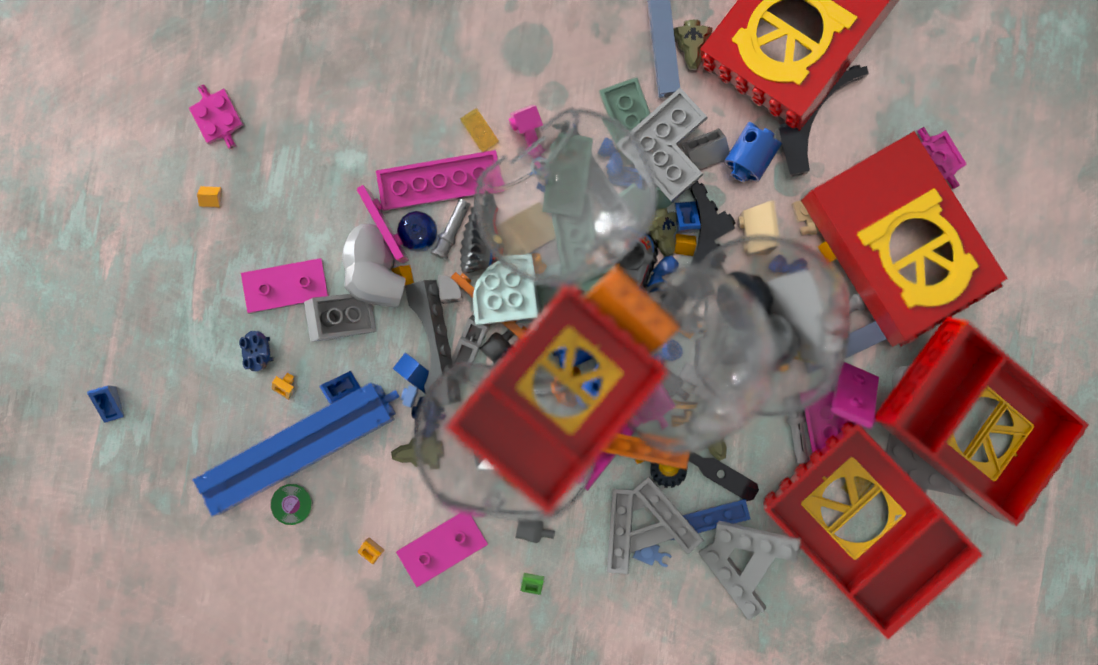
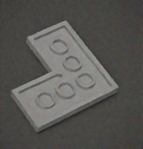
[619,88,708,202]
[886,432,964,497]

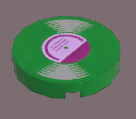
[271,484,312,525]

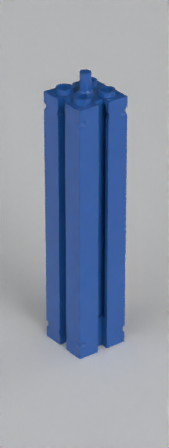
[192,382,400,517]

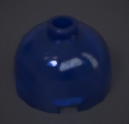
[397,211,438,252]

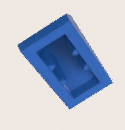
[675,201,701,234]
[393,352,429,393]
[319,371,361,404]
[87,386,124,423]

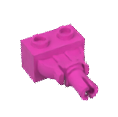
[508,105,548,170]

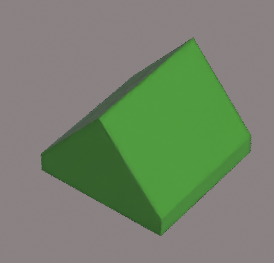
[521,573,544,595]

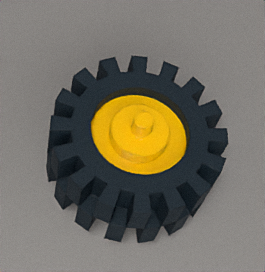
[650,463,688,488]

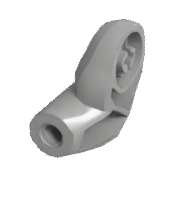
[342,224,405,308]

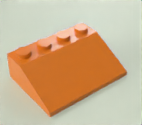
[583,264,679,356]

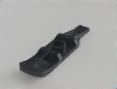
[688,451,759,501]

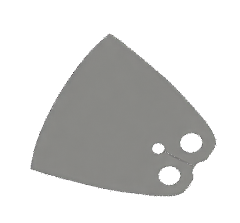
[761,270,832,368]

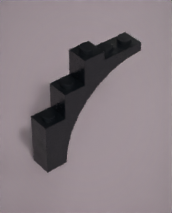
[775,65,869,179]
[660,180,736,314]

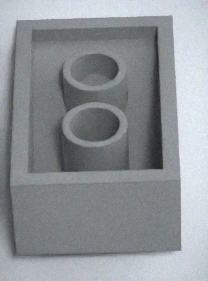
[304,294,376,342]

